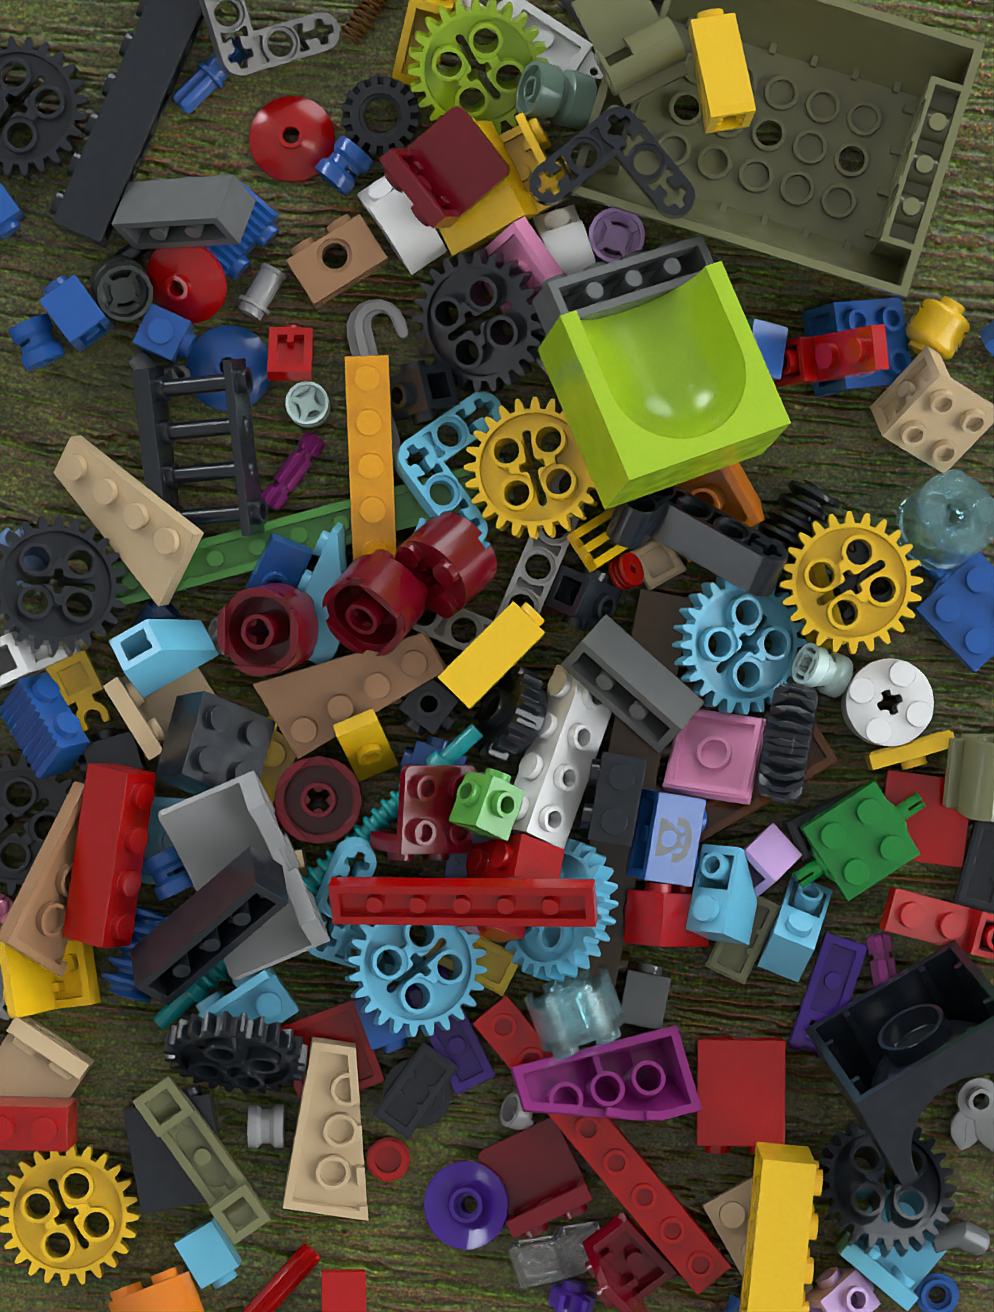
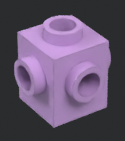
[805,1267,881,1312]

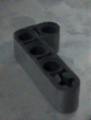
[606,485,789,597]

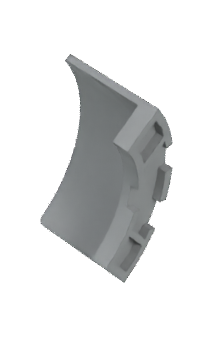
[158,770,330,981]

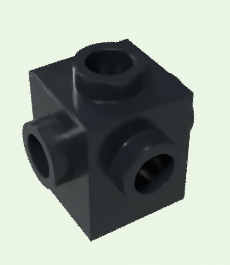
[390,360,460,426]
[544,564,622,632]
[399,674,462,737]

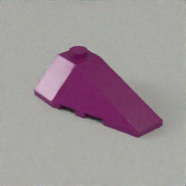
[511,1025,702,1122]

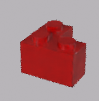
[456,834,565,943]

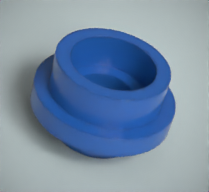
[915,1272,959,1312]

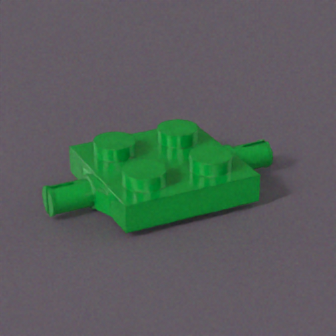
[793,779,926,901]

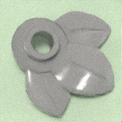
[949,1076,994,1151]

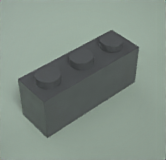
[112,174,256,250]
[561,614,704,753]

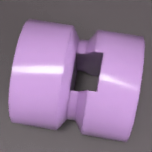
[588,208,645,264]

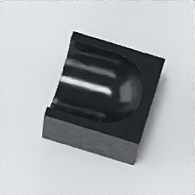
[804,940,994,1186]

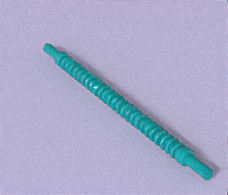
[153,723,484,1030]

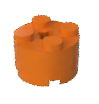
[107,1265,205,1312]

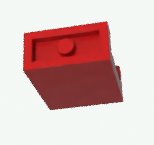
[695,1036,785,1154]

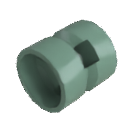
[516,60,597,130]

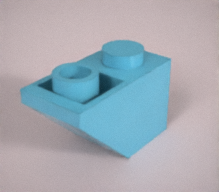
[109,619,219,698]
[685,844,757,945]
[758,874,833,982]

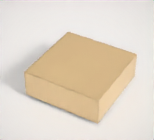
[631,539,687,590]

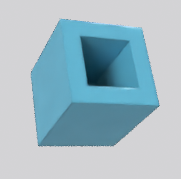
[174,1216,242,1289]

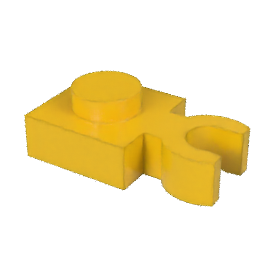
[45,650,111,732]

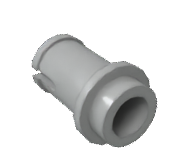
[238,263,287,321]

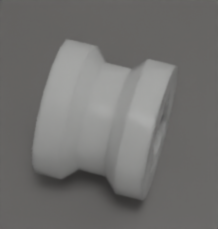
[247,1104,285,1148]

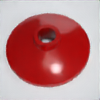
[249,96,335,182]
[147,246,227,323]

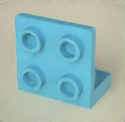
[196,967,300,1024]
[835,1189,947,1312]

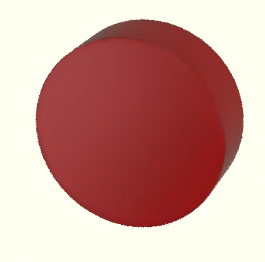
[366,1136,410,1182]

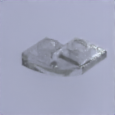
[508,1221,600,1288]

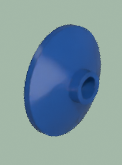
[186,325,271,412]

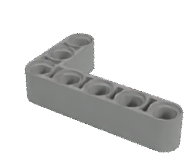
[412,473,590,652]

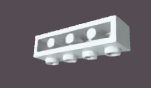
[511,665,612,849]

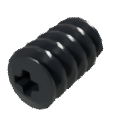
[757,479,840,575]

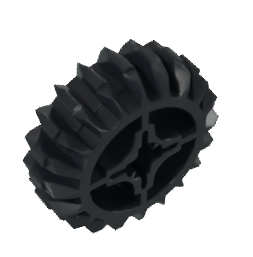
[757,683,819,802]

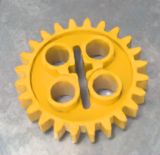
[464,397,598,540]
[779,511,923,654]
[0,1143,141,1286]

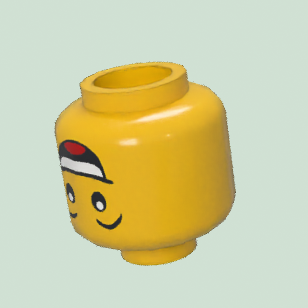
[905,296,970,360]

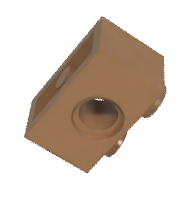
[286,214,389,309]

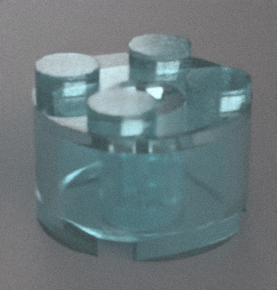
[896,469,994,570]
[524,967,626,1060]

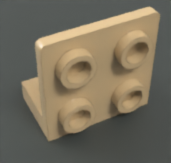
[870,346,994,473]
[103,667,215,761]
[0,1016,95,1098]

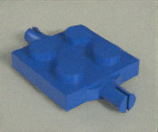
[913,550,994,673]

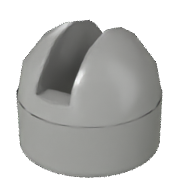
[500,1092,536,1130]

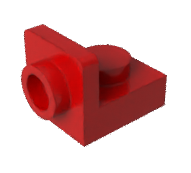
[267,325,314,381]

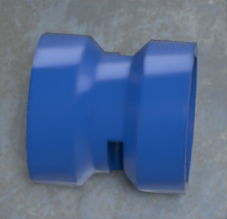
[314,135,375,197]
[9,314,66,371]
[142,846,193,902]

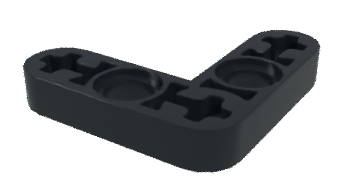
[529,107,695,219]

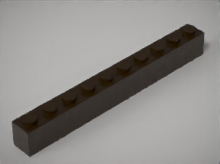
[554,589,692,1029]

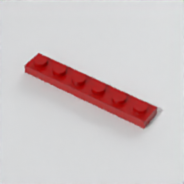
[328,877,598,927]

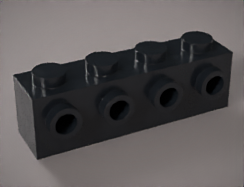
[130,846,289,1006]

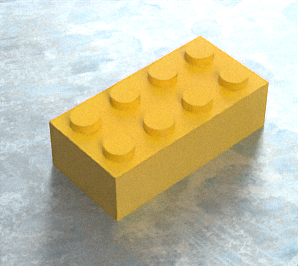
[739,1142,823,1312]

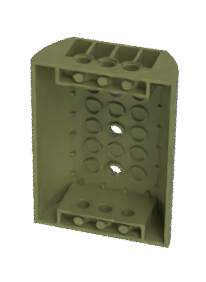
[570,0,985,299]

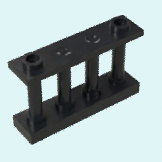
[132,358,268,536]

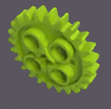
[407,0,549,135]

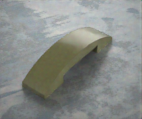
[132,1075,271,1245]

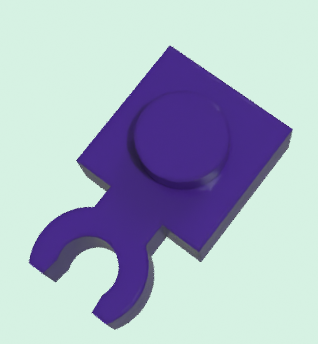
[548,1278,595,1312]

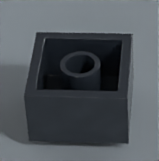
[156,691,276,795]

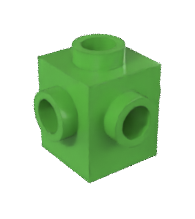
[449,768,525,841]

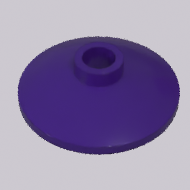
[424,1161,509,1250]

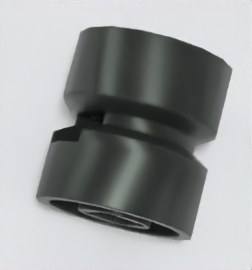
[91,255,153,321]

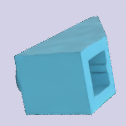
[297,522,347,664]

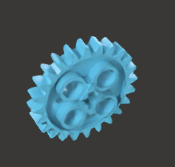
[672,576,808,715]
[505,838,619,982]
[344,925,487,1037]

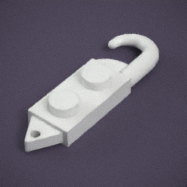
[461,0,603,81]

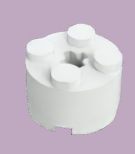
[841,659,934,746]

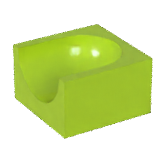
[538,261,791,510]

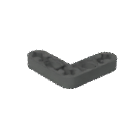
[199,0,340,77]

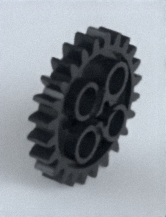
[0,36,90,179]
[412,249,545,392]
[0,515,128,658]
[0,755,75,895]
[164,1011,308,1094]
[815,1121,957,1258]

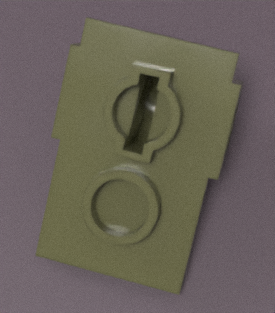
[571,0,688,107]
[942,734,994,822]

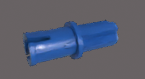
[172,37,248,114]

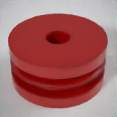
[609,552,644,590]

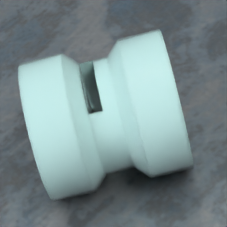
[285,381,331,428]
[792,643,853,698]

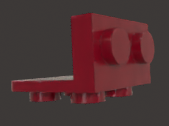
[379,106,510,228]
[370,765,476,861]
[478,1117,593,1240]
[582,1211,677,1312]

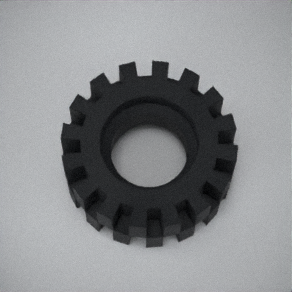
[341,76,421,155]

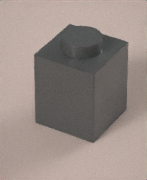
[617,962,671,1030]

